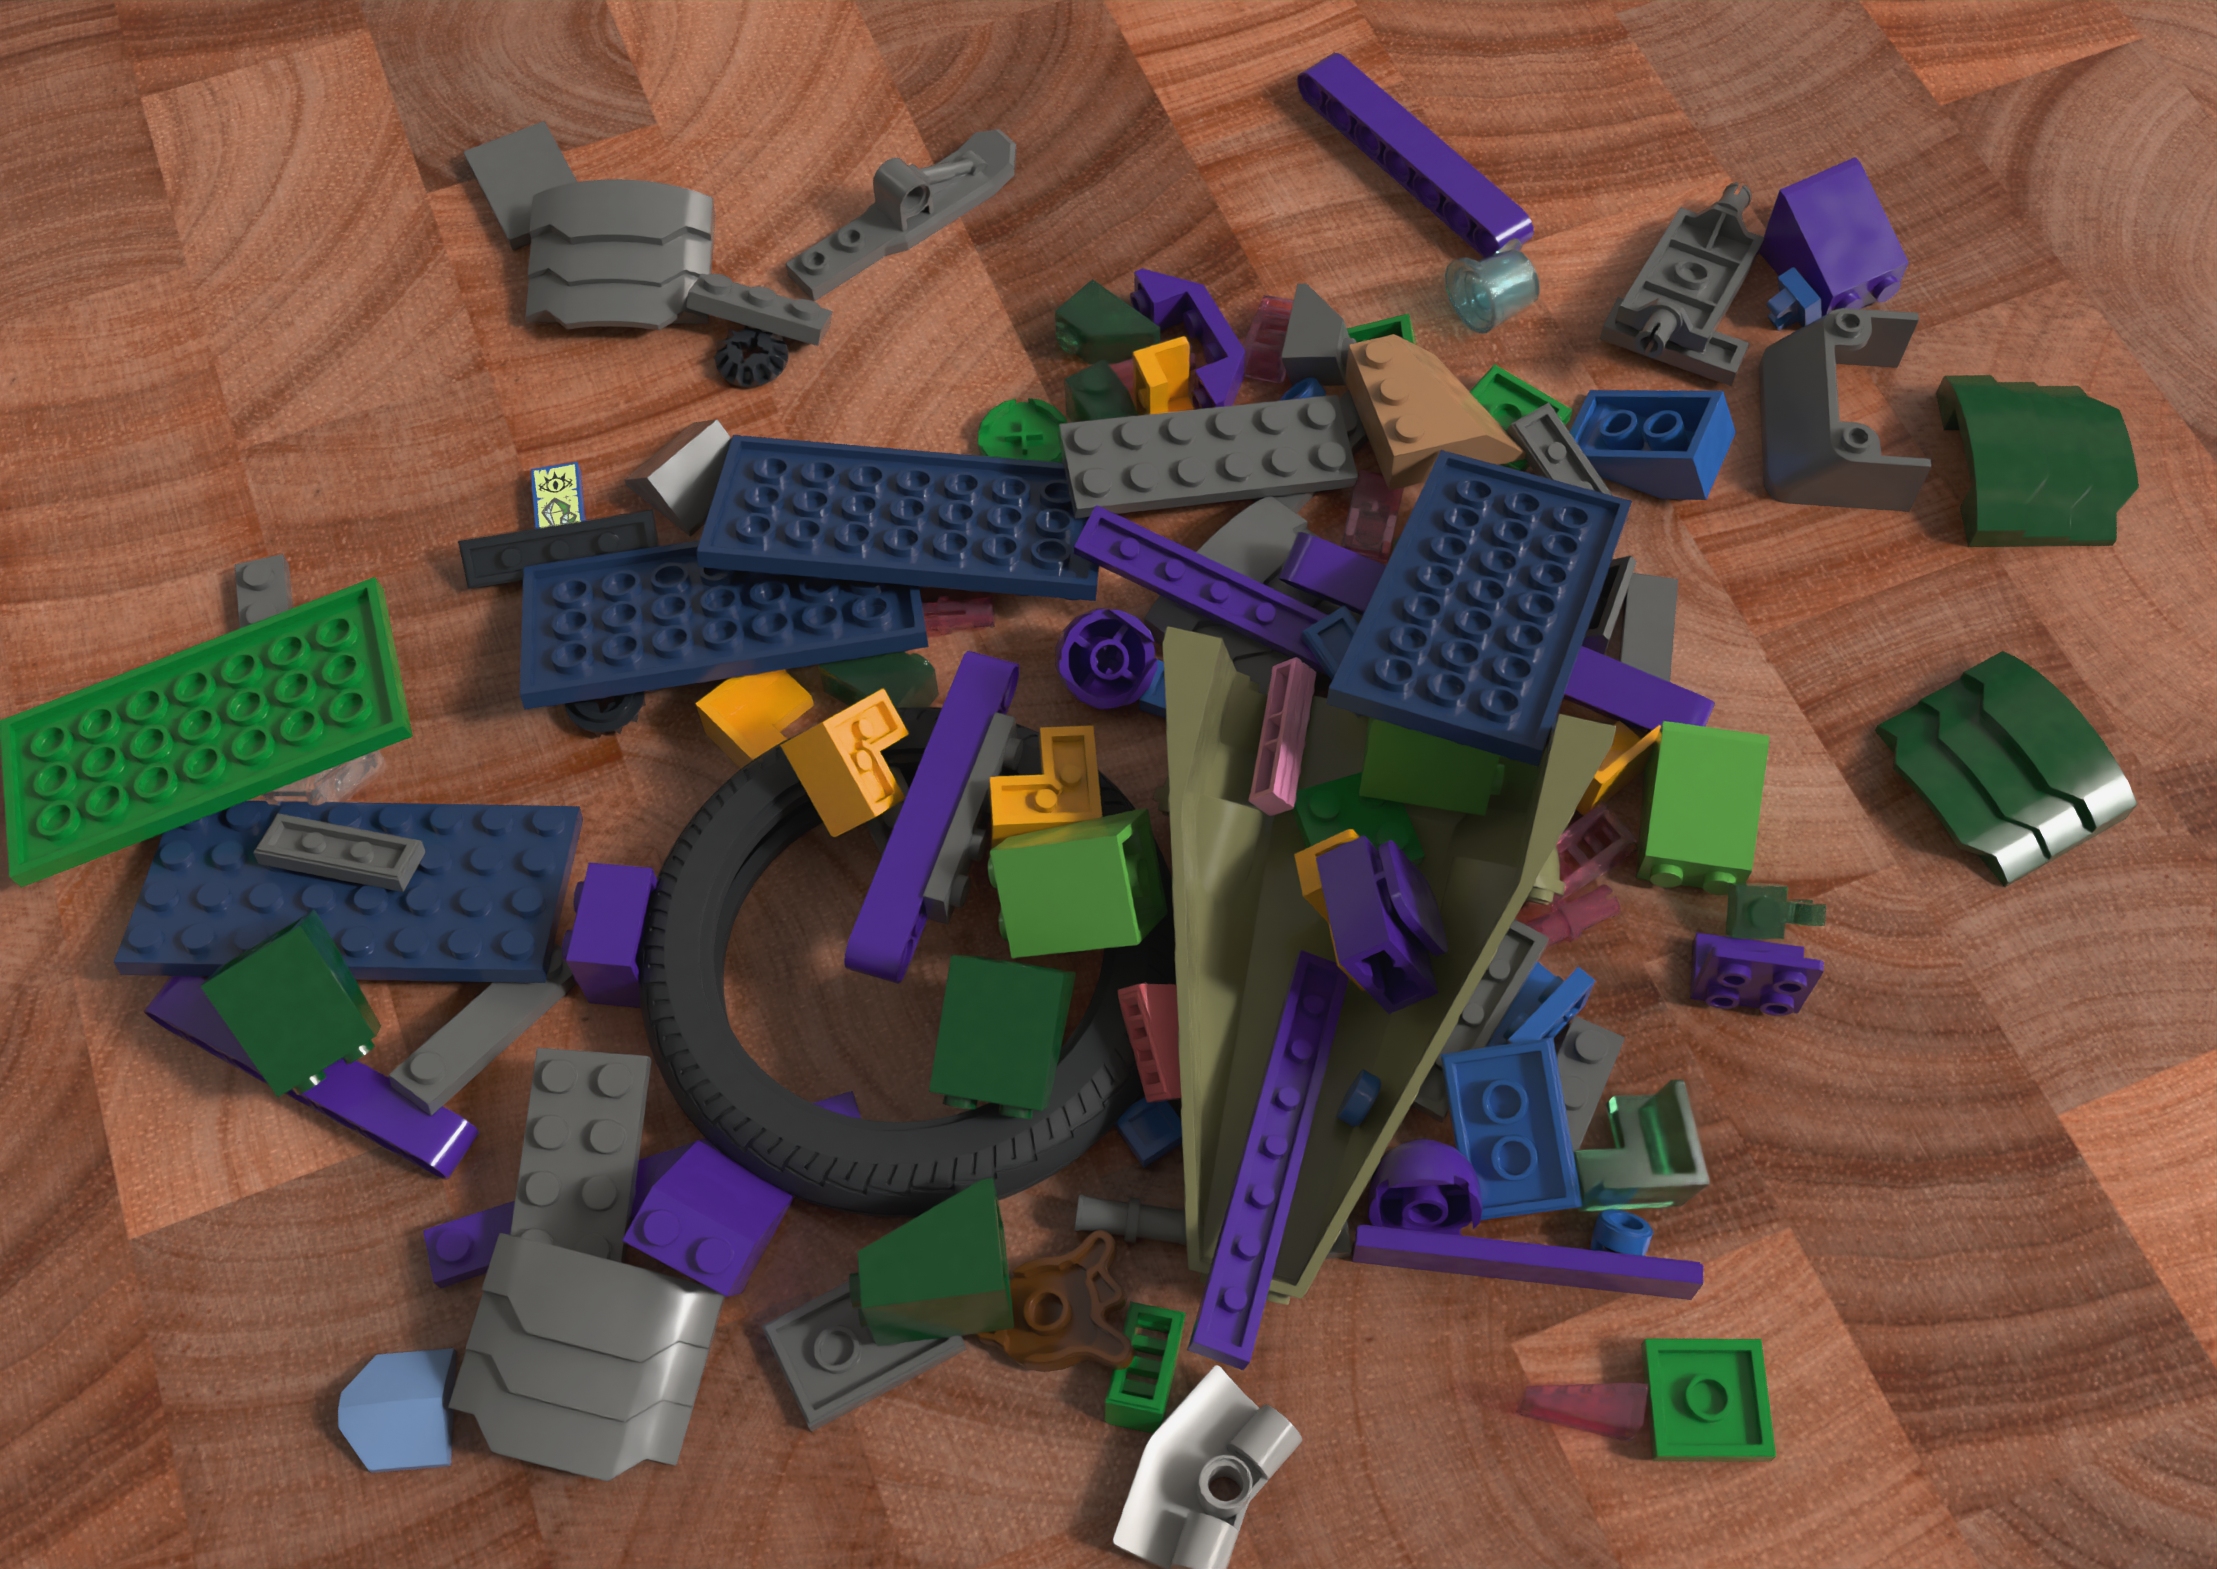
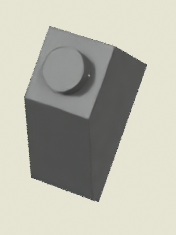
[1281,283,1356,386]

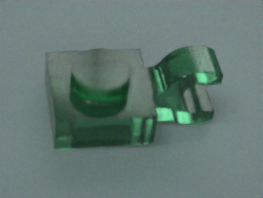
[1725,883,1827,939]

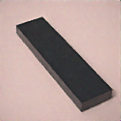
[458,509,660,589]

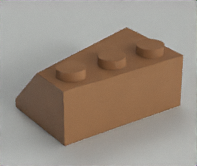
[1345,334,1526,490]

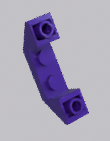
[1130,268,1245,410]

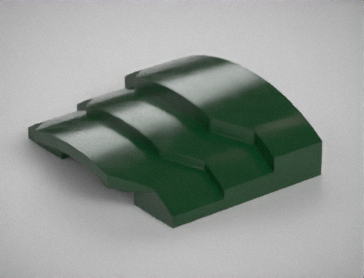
[1936,375,2139,547]
[1875,651,2137,887]

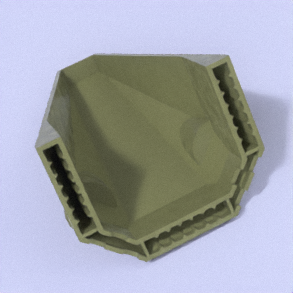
[1152,626,1616,1305]

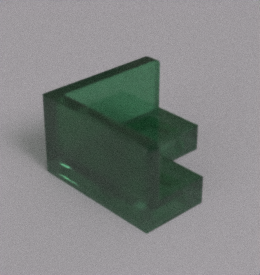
[1573,1079,1710,1211]

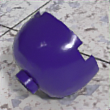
[1055,609,1157,709]
[1368,1139,1483,1236]

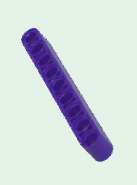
[1279,532,1715,734]

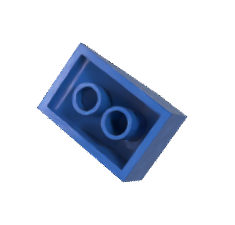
[1570,390,1736,500]

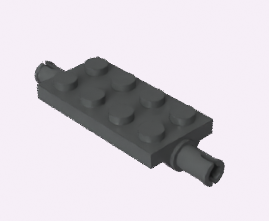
[1615,182,1765,358]

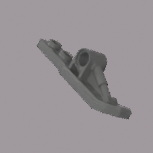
[785,129,1017,302]

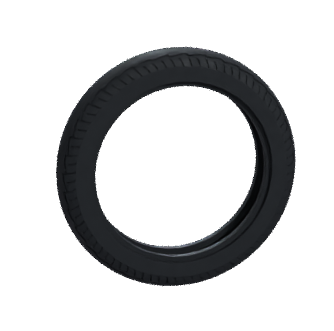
[638,707,1176,1218]

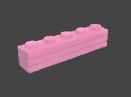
[1249,657,1316,816]

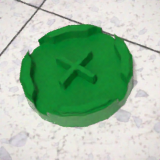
[978,398,1068,463]

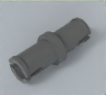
[1075,1194,1187,1245]

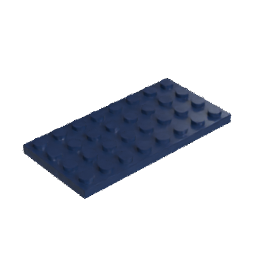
[697,435,1100,601]
[1326,450,1632,767]
[520,540,929,710]
[114,801,583,983]

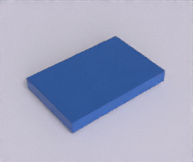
[1440,1037,1583,1220]

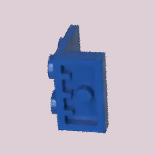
[1488,962,1596,1047]

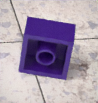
[562,862,657,1008]

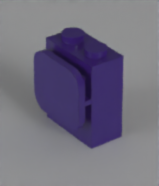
[1316,835,1448,1014]

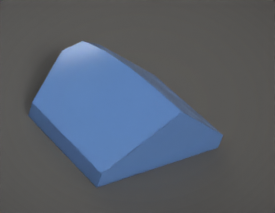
[338,1348,457,1473]

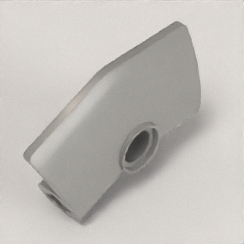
[1113,1365,1302,1569]

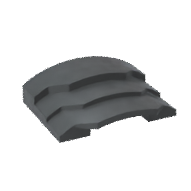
[525,179,716,330]
[1144,496,1363,695]
[448,1233,725,1481]

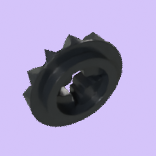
[714,325,788,387]
[565,691,646,738]

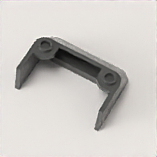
[1759,308,1932,512]

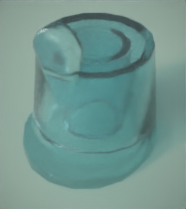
[1445,238,1540,334]

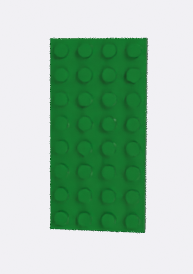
[0,577,413,888]

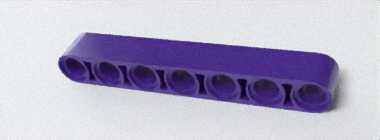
[1297,52,1534,263]
[844,651,1019,984]
[144,976,479,1180]

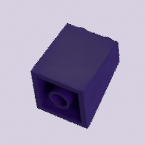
[1760,157,1909,317]
[622,1140,794,1297]

